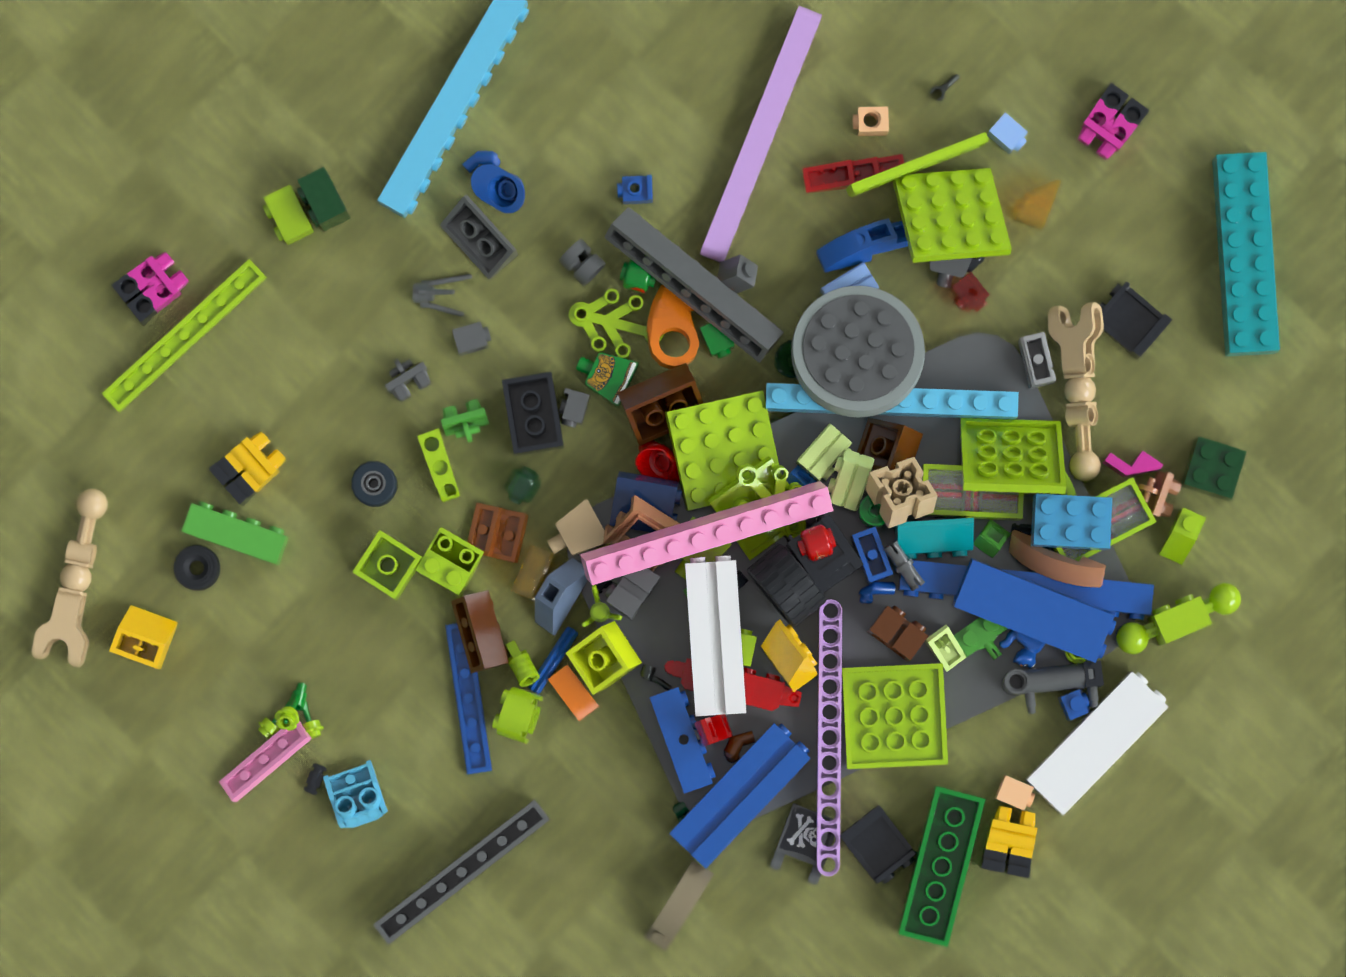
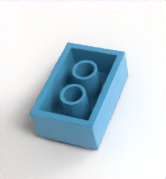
[1031,494,1112,550]

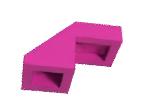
[1102,451,1163,477]

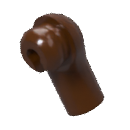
[724,731,755,763]

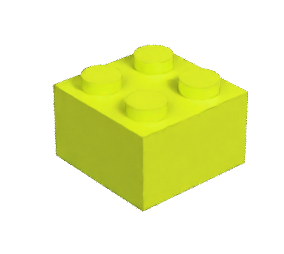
[566,621,642,695]

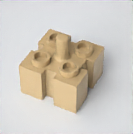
[865,457,938,528]

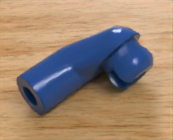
[462,150,500,173]
[858,582,896,604]

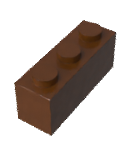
[451,590,509,673]

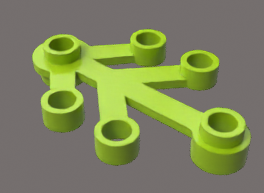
[569,289,664,359]
[734,464,806,538]

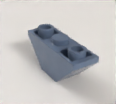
[535,558,587,635]

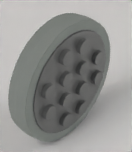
[791,286,925,418]

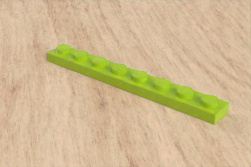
[102,259,267,413]

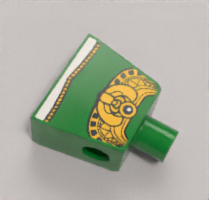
[575,352,639,408]

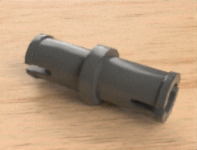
[883,540,925,591]

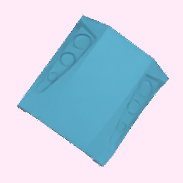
[323,760,388,828]

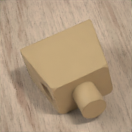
[547,499,606,556]

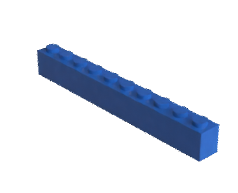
[898,560,1154,620]

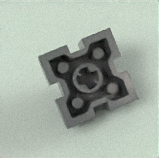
[605,568,660,621]

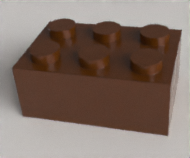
[617,363,703,446]

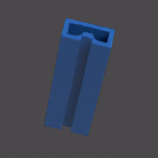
[952,558,1116,663]
[669,723,811,869]

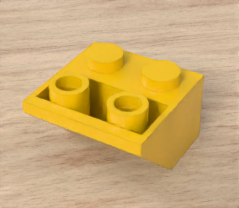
[109,605,178,669]
[761,620,818,692]

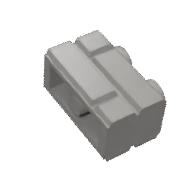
[1018,332,1056,389]

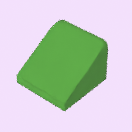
[973,519,1011,558]

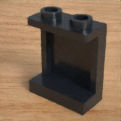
[1100,281,1173,360]
[840,805,917,885]

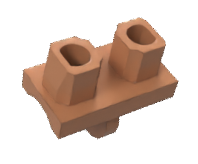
[1138,471,1182,517]

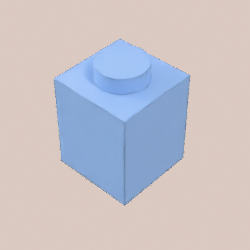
[987,112,1028,154]

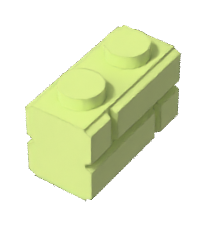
[796,423,852,482]
[828,450,874,511]

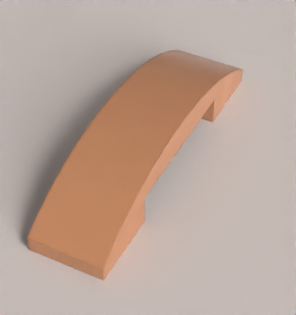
[1009,530,1106,587]

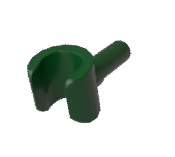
[673,802,689,822]

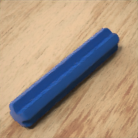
[528,627,578,694]

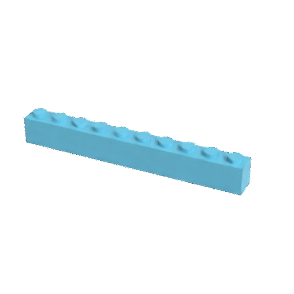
[377,0,529,218]
[765,383,1019,420]

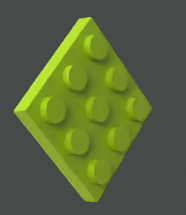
[708,456,796,560]

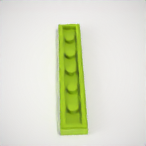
[846,132,989,197]

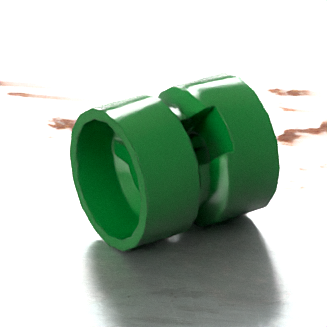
[858,495,885,528]

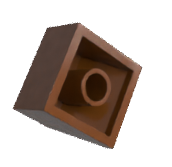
[857,417,923,471]

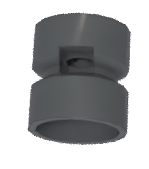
[559,239,606,286]

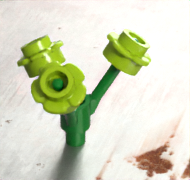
[258,682,324,739]

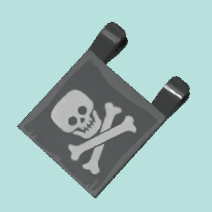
[770,803,835,885]

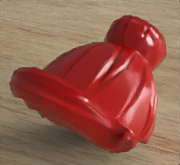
[635,440,680,481]

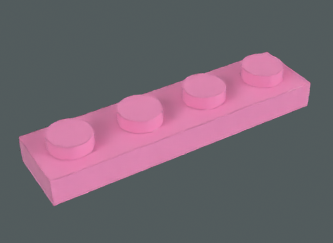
[219,721,312,802]

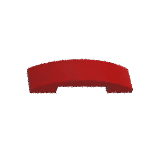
[694,714,733,747]

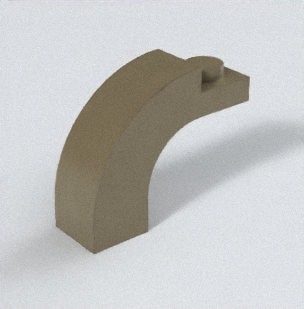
[644,860,714,951]

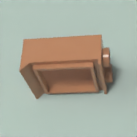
[603,495,680,571]

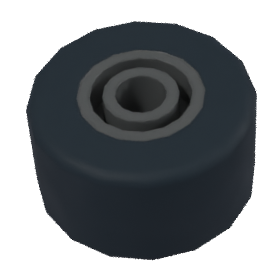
[351,461,397,507]

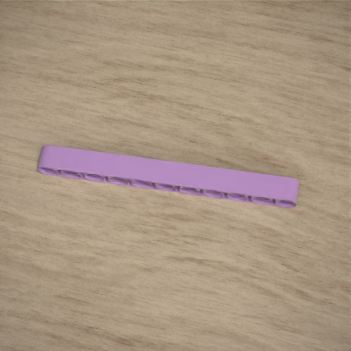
[700,6,822,262]
[816,599,842,876]

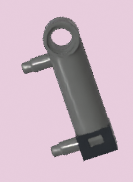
[1002,660,1104,714]

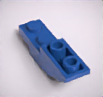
[816,218,908,273]

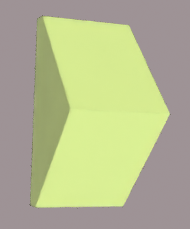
[925,625,967,672]

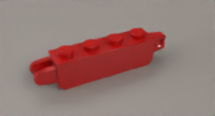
[664,658,802,711]

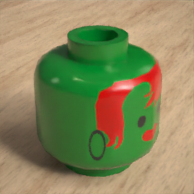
[619,259,656,293]

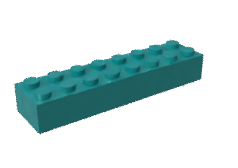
[1212,152,1280,357]

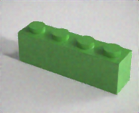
[181,501,289,566]

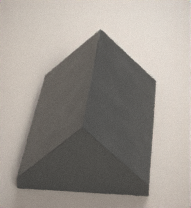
[440,195,518,280]

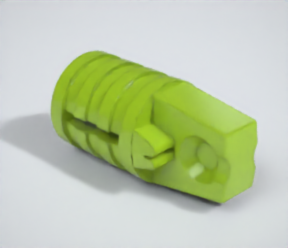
[506,640,540,687]

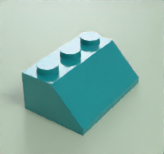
[894,518,974,559]

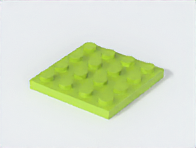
[893,168,1012,263]
[665,390,781,511]
[960,418,1066,494]
[842,663,948,769]

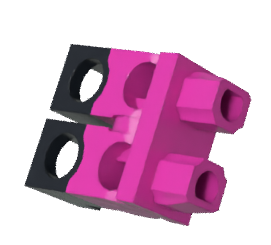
[1077,82,1150,160]
[111,252,189,326]

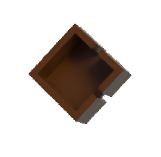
[867,605,928,662]

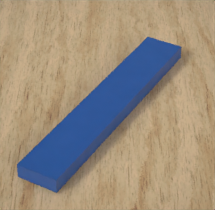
[445,623,492,775]

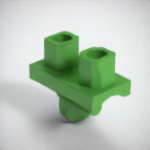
[441,399,489,443]

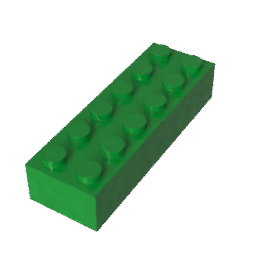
[897,786,986,947]

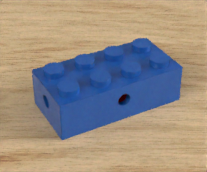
[650,687,716,794]

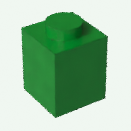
[700,323,735,359]

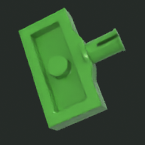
[954,617,1008,660]

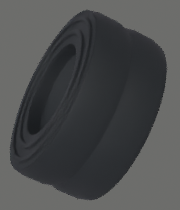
[173,545,221,591]

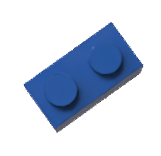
[850,526,893,584]

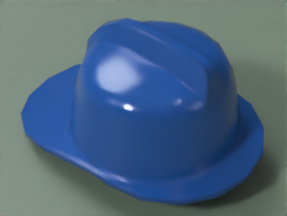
[471,164,525,213]

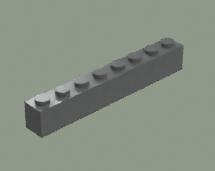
[604,207,784,363]
[373,799,551,945]

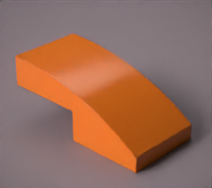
[548,664,599,722]

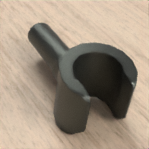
[930,74,960,102]
[640,664,672,691]

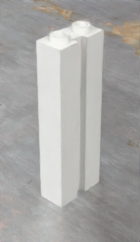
[685,555,746,716]
[1025,672,1168,815]

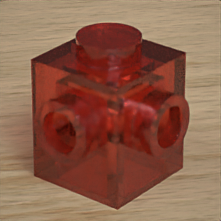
[950,272,990,314]

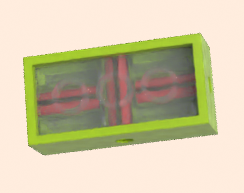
[921,464,1024,521]
[1052,477,1156,561]

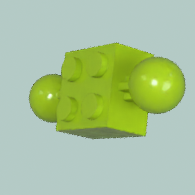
[1116,583,1241,654]

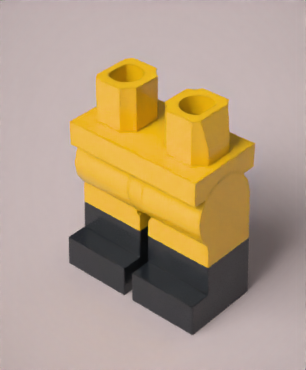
[208,431,286,506]
[980,805,1038,878]

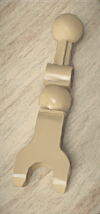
[1048,302,1104,481]
[32,488,108,668]

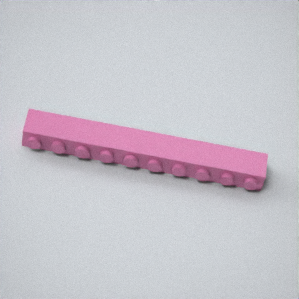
[580,481,833,585]

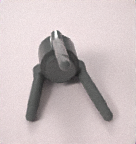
[413,274,472,317]

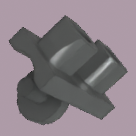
[385,358,431,402]

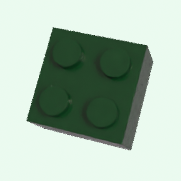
[296,167,351,232]
[1181,436,1247,501]

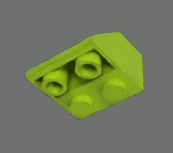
[415,527,484,597]

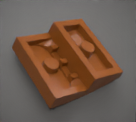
[467,503,529,564]

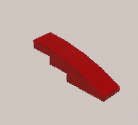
[802,154,905,193]

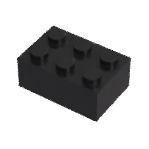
[502,372,564,457]

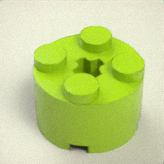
[492,687,543,744]

